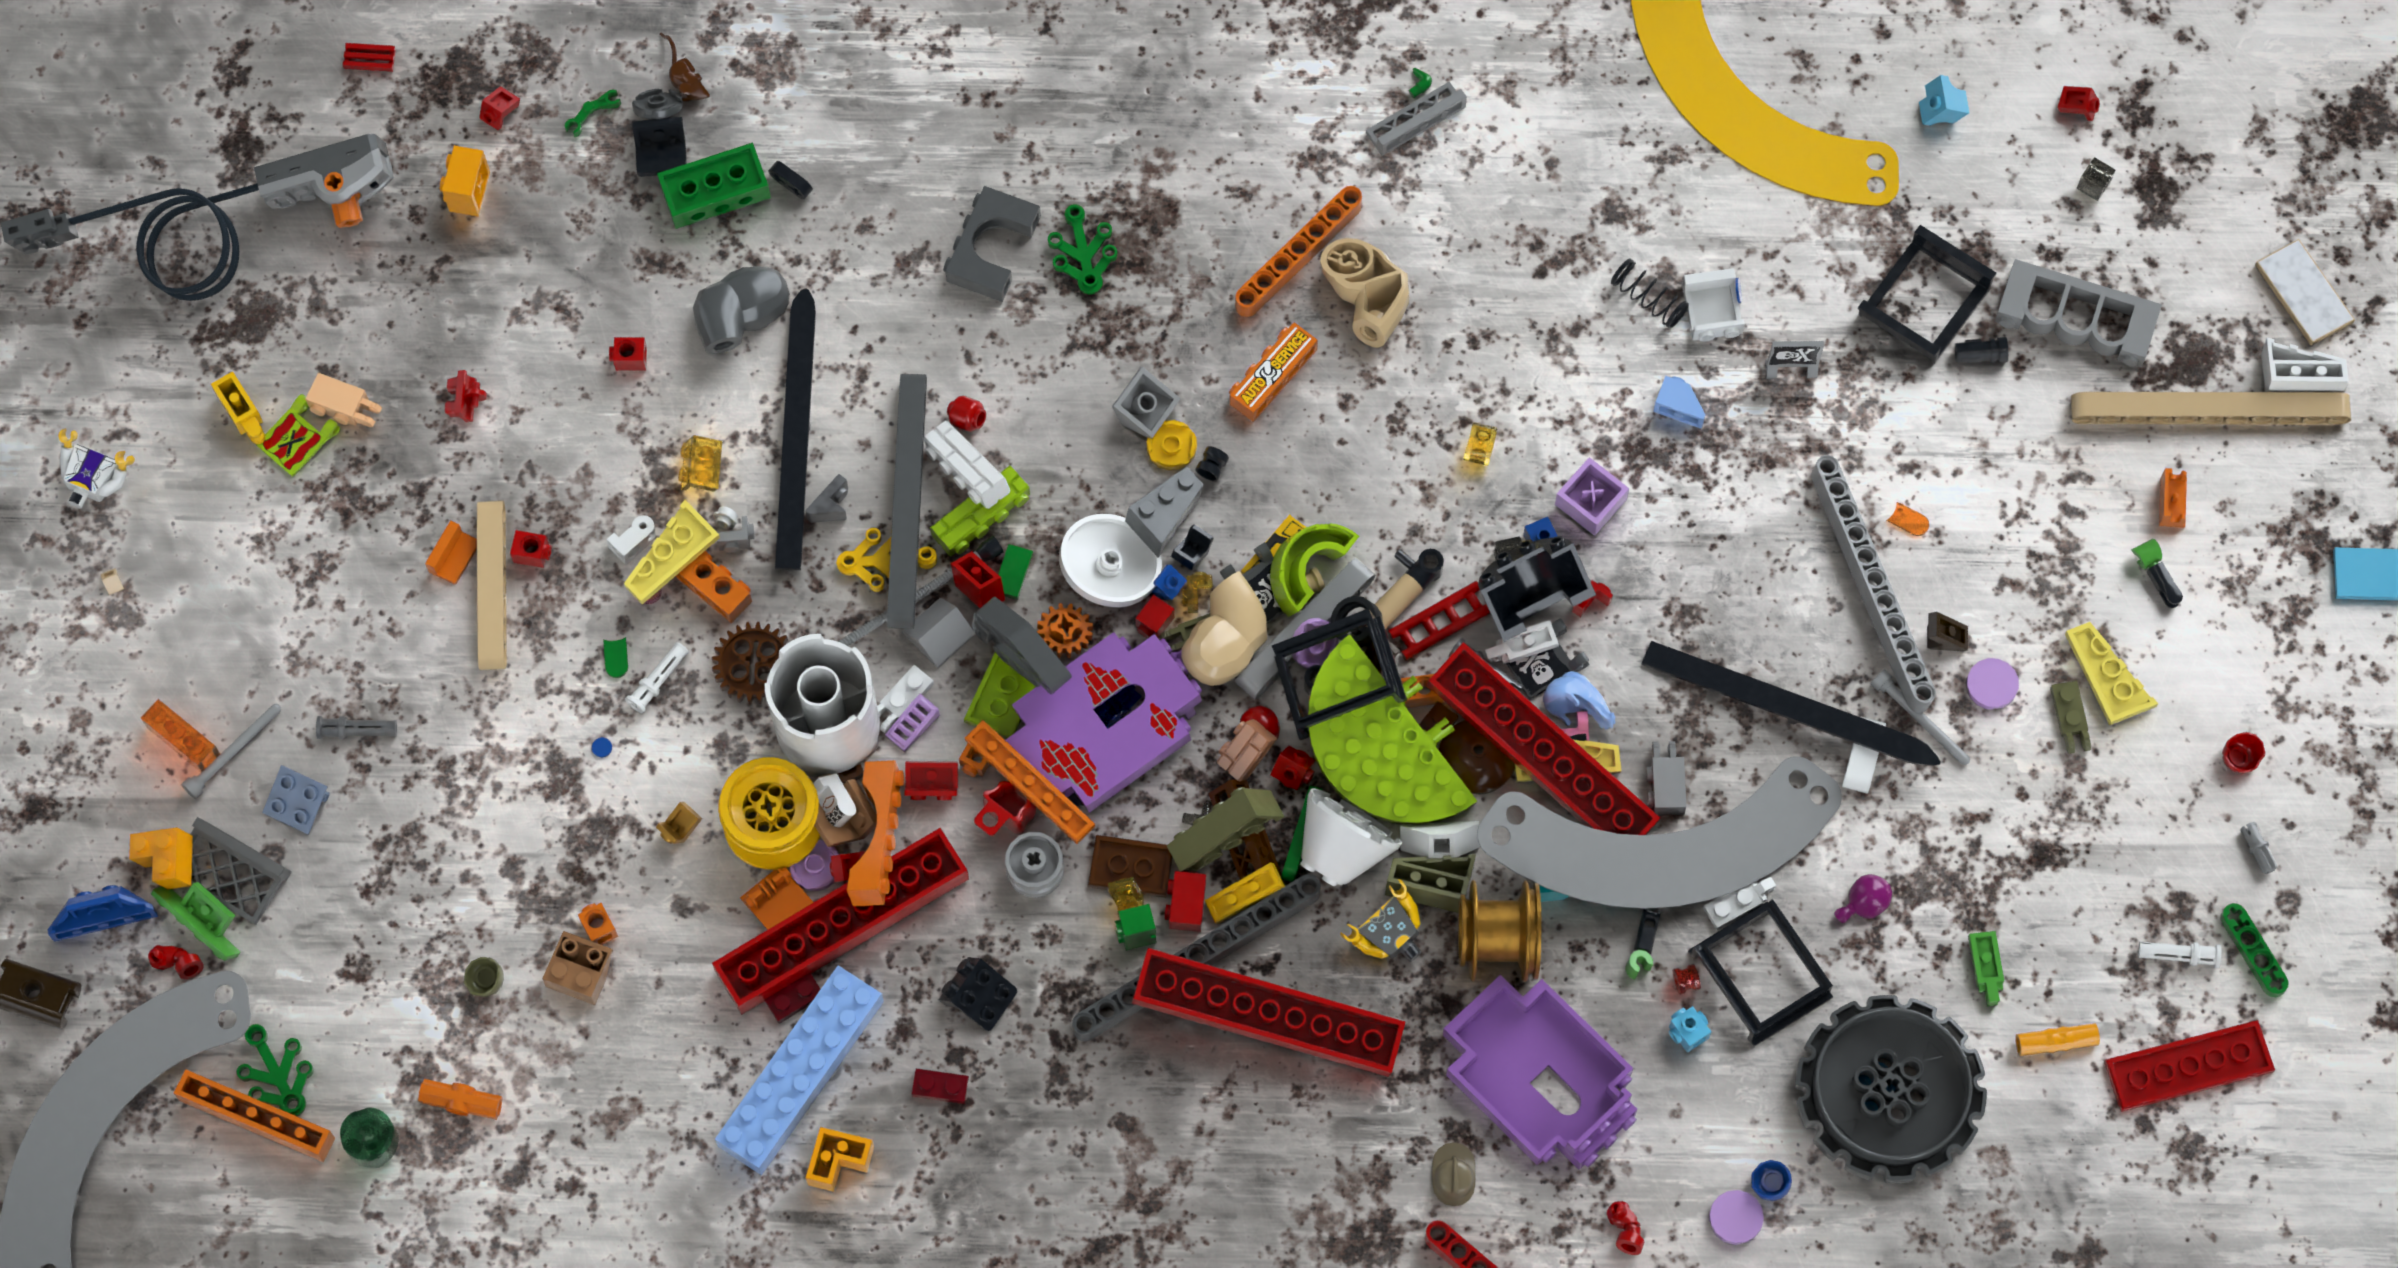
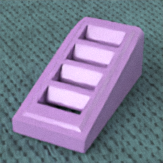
[885,694,940,752]

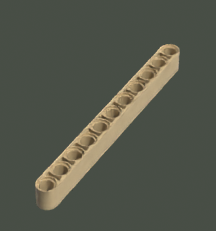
[2071,392,2351,425]

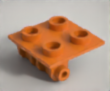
[740,867,814,930]

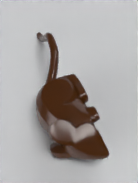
[660,32,710,102]

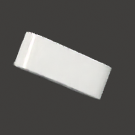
[1842,717,1886,794]

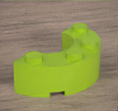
[1270,523,1360,617]

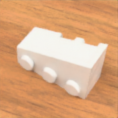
[2261,338,2349,393]

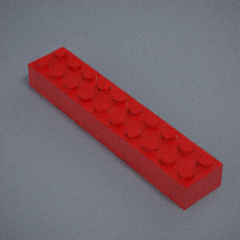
[1427,642,1660,835]
[712,828,969,1015]
[1132,948,1406,1077]

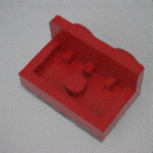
[904,761,958,801]

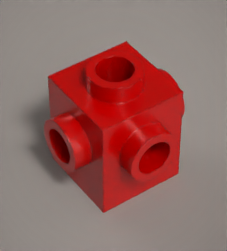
[1270,745,1316,790]

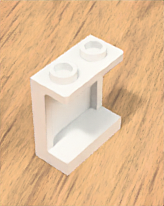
[1682,268,1745,342]

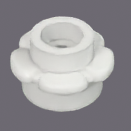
[713,506,738,530]

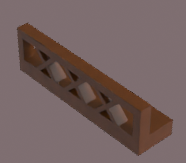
[1208,780,1282,880]

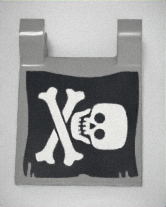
[1765,341,1824,379]

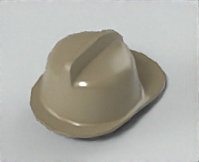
[1432,1142,1476,1206]

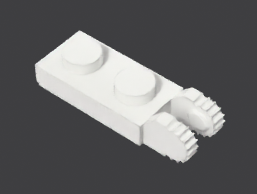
[877,665,934,733]

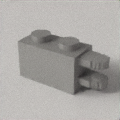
[1646,741,1687,815]

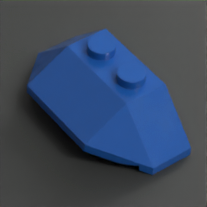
[47,885,158,942]

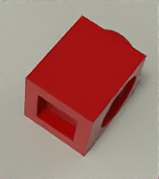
[609,337,647,371]
[510,530,552,568]

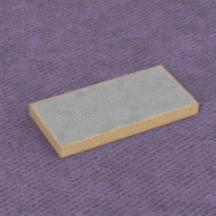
[2255,239,2355,346]

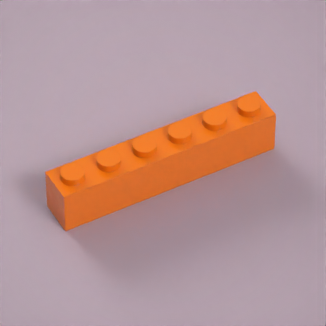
[174,1069,335,1162]

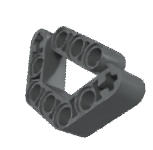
[972,597,1072,695]

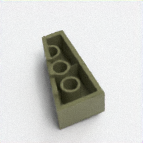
[1166,787,1285,873]

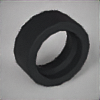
[1330,596,1383,648]

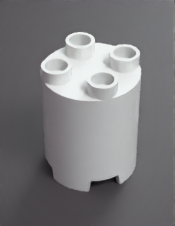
[765,634,880,777]

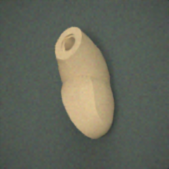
[1320,238,1410,348]
[1181,571,1267,686]

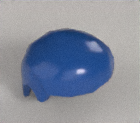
[1751,1160,1792,1201]

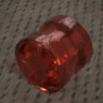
[1672,964,1701,995]

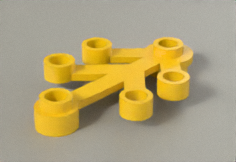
[836,528,937,592]

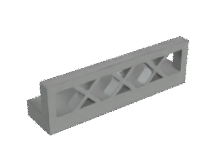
[1366,82,1467,156]

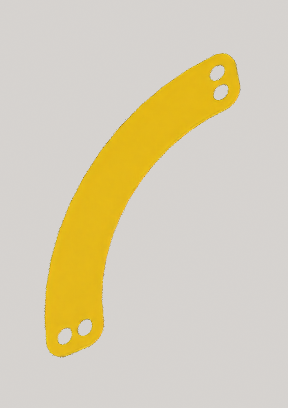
[1631,0,1899,206]

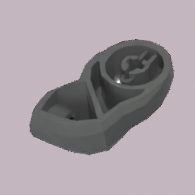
[693,266,790,354]

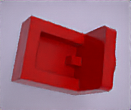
[1572,580,1613,618]
[829,851,866,882]

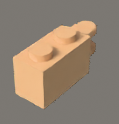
[305,373,382,427]

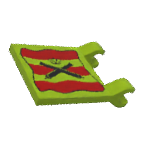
[256,394,340,477]

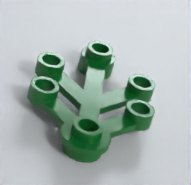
[1048,204,1117,295]
[236,1024,314,1117]

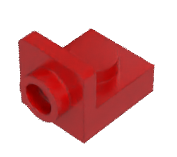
[479,86,520,130]
[2057,86,2100,121]

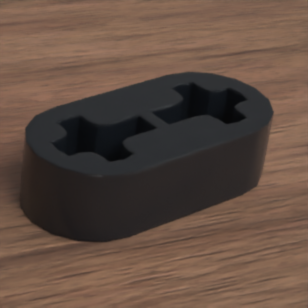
[768,161,813,199]

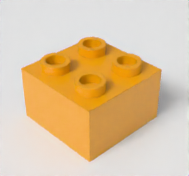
[440,145,490,217]

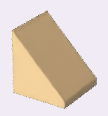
[100,568,124,595]

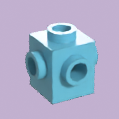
[1669,1006,1711,1053]

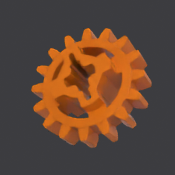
[1037,603,1093,659]

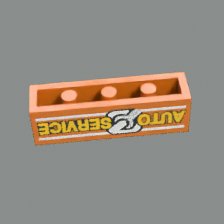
[1229,322,1318,422]

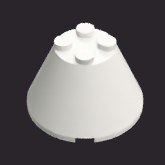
[1300,788,1402,886]

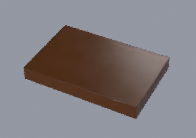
[1088,835,1173,898]

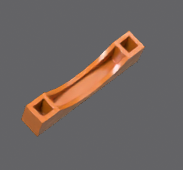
[847,760,904,906]

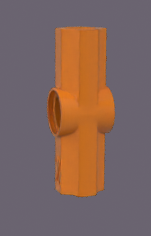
[418,1079,503,1120]

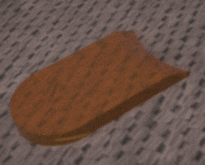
[1886,502,1929,536]

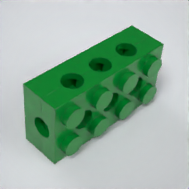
[657,142,771,229]

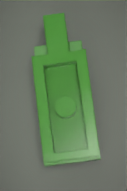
[1968,931,2004,1006]

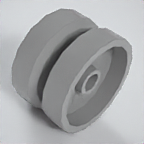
[1005,832,1064,898]

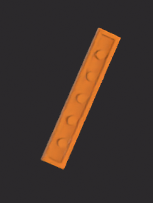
[965,720,1095,844]

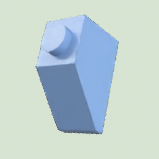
[1653,376,1705,429]

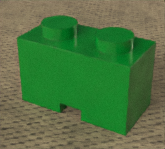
[1115,904,1157,951]

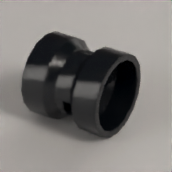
[1195,446,1229,481]

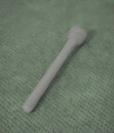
[1871,669,1970,765]
[181,704,281,799]

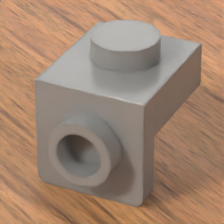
[717,516,755,553]

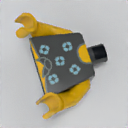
[1340,879,1422,962]

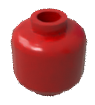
[947,396,986,432]

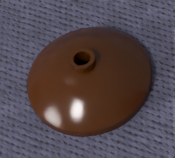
[1439,720,1515,794]

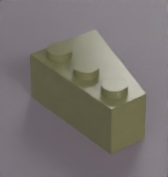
[1385,854,1476,913]

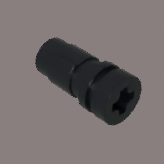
[1955,337,2009,363]

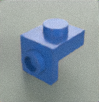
[1151,565,1187,600]

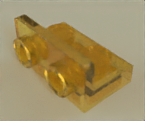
[678,435,722,492]

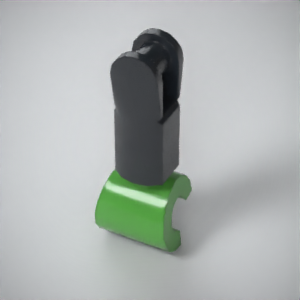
[2131,539,2183,608]
[1625,908,1661,980]

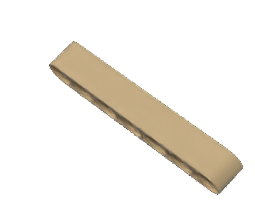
[477,501,507,670]

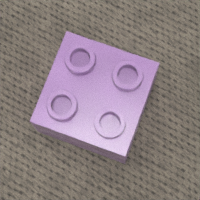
[1555,457,1629,536]

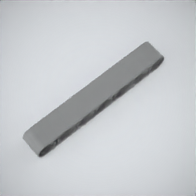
[1235,558,1376,700]

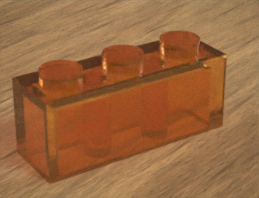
[141,699,220,772]

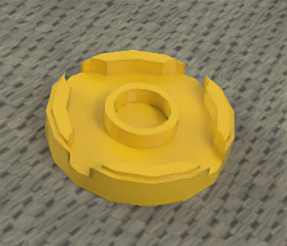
[1146,420,1197,470]

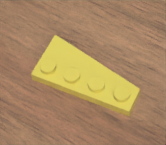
[624,500,720,604]
[2065,622,2158,725]

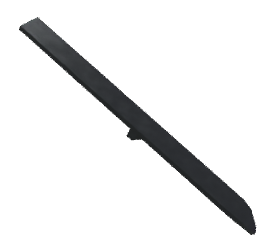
[775,288,816,571]
[1642,641,1940,766]

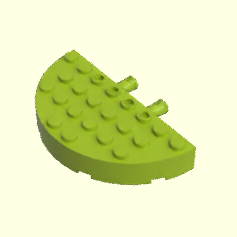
[1308,634,1477,824]

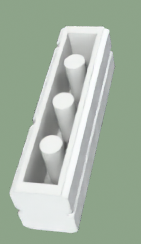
[924,420,1010,509]

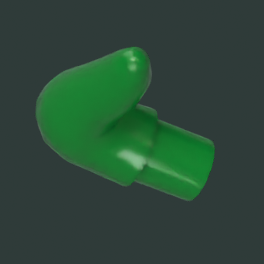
[1408,68,1432,98]

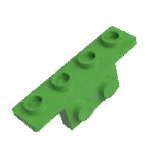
[151,882,240,961]

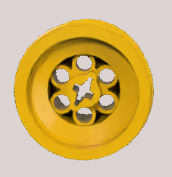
[718,757,820,870]

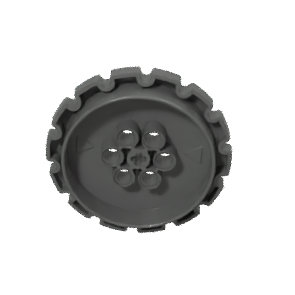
[1795,995,1987,1183]

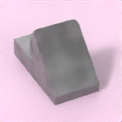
[805,474,848,523]

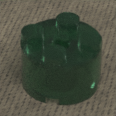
[340,1107,399,1168]

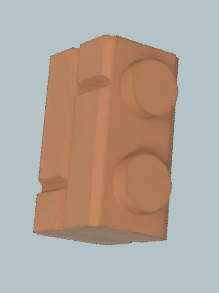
[1217,719,1277,782]

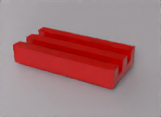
[343,43,396,72]

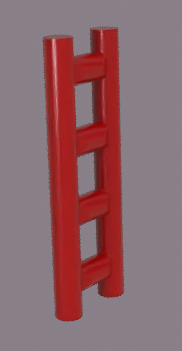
[1388,581,1490,661]

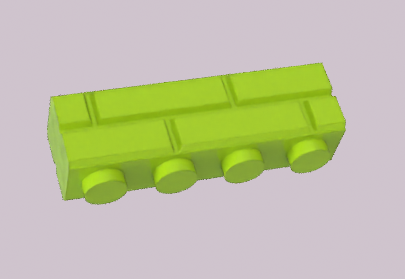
[930,465,1030,556]

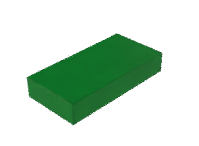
[998,544,1033,600]

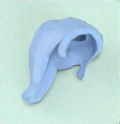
[1543,671,1616,730]

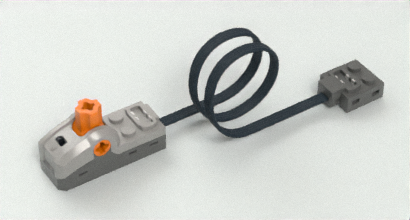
[0,134,394,301]

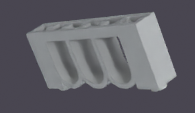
[1995,259,2162,367]

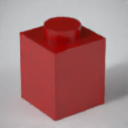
[1135,595,1175,639]

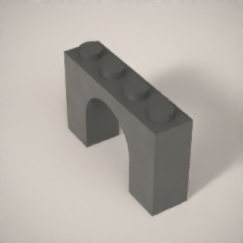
[943,186,1041,302]

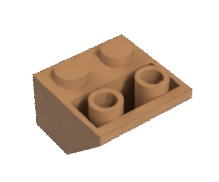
[542,931,613,1005]

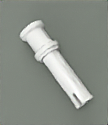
[625,642,689,714]
[2138,941,2221,968]

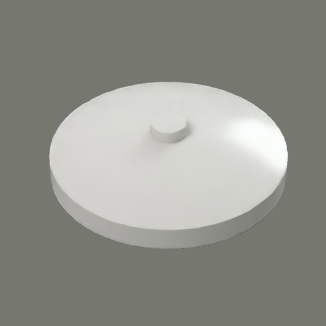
[1059,514,1162,607]

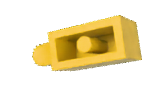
[211,371,266,445]

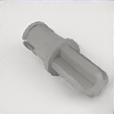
[2240,822,2277,874]

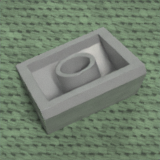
[1112,367,1181,439]
[902,598,975,668]

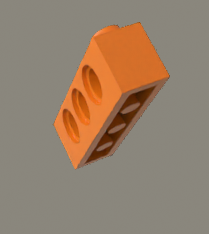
[675,551,752,624]

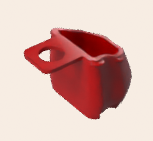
[974,781,1036,836]

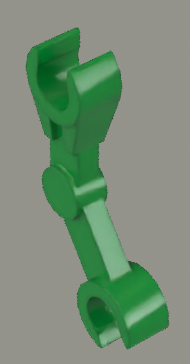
[565,89,621,137]

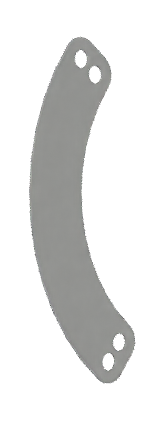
[1477,756,1842,909]
[0,971,251,1268]

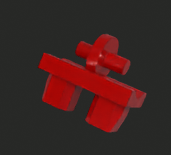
[444,370,487,422]

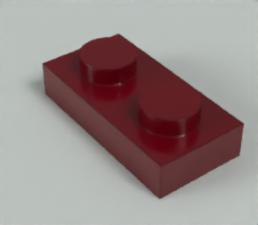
[765,973,821,1024]
[912,1068,969,1104]

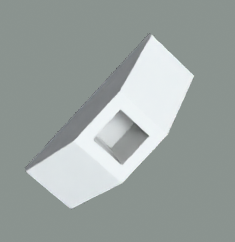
[1400,821,1479,859]

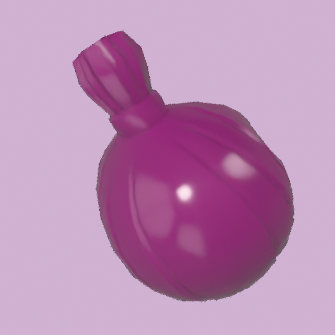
[1834,874,1892,923]

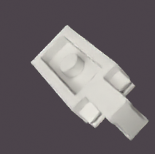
[1485,620,1559,664]
[1703,877,1776,930]

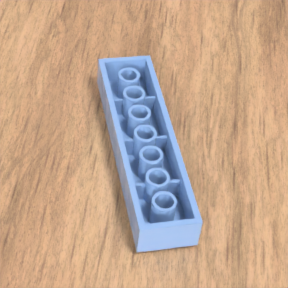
[715,965,884,1175]

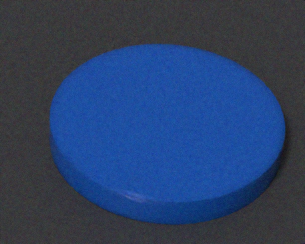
[592,737,612,758]

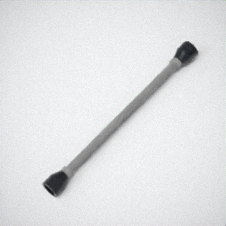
[837,536,1004,646]

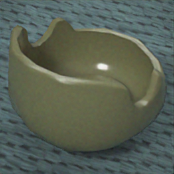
[463,957,504,997]

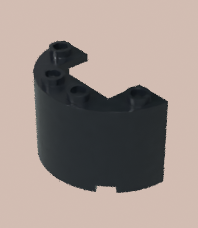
[1478,536,1596,642]

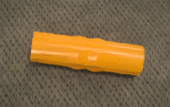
[2015,1023,2100,1056]

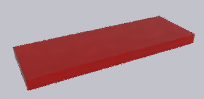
[2104,1020,2275,1112]

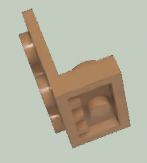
[814,779,877,847]

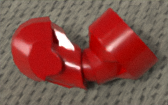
[148,945,204,980]
[1607,1201,1645,1255]

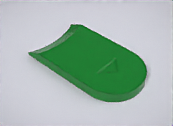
[603,637,628,678]

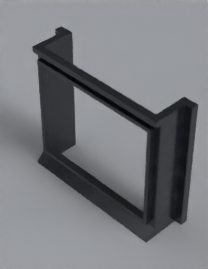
[1858,225,1997,364]
[1271,608,1407,741]
[1688,899,1833,1047]

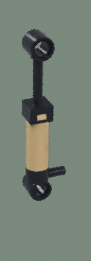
[1304,548,1444,696]

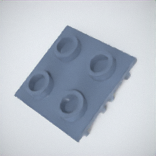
[262,765,330,834]

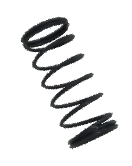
[1611,258,1689,329]

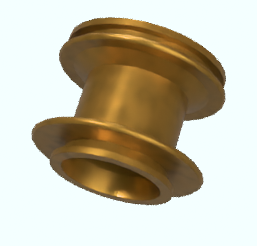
[1458,880,1541,982]

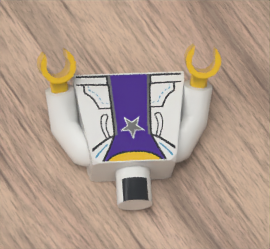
[58,428,135,509]

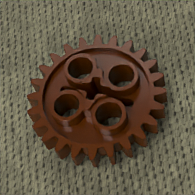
[712,622,788,705]

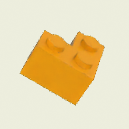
[129,827,193,889]
[806,1127,874,1192]

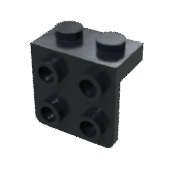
[632,117,687,177]
[938,957,1017,1031]

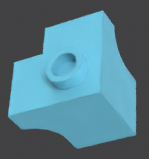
[1919,75,1969,126]

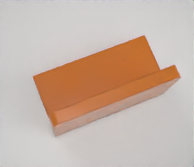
[425,520,477,585]

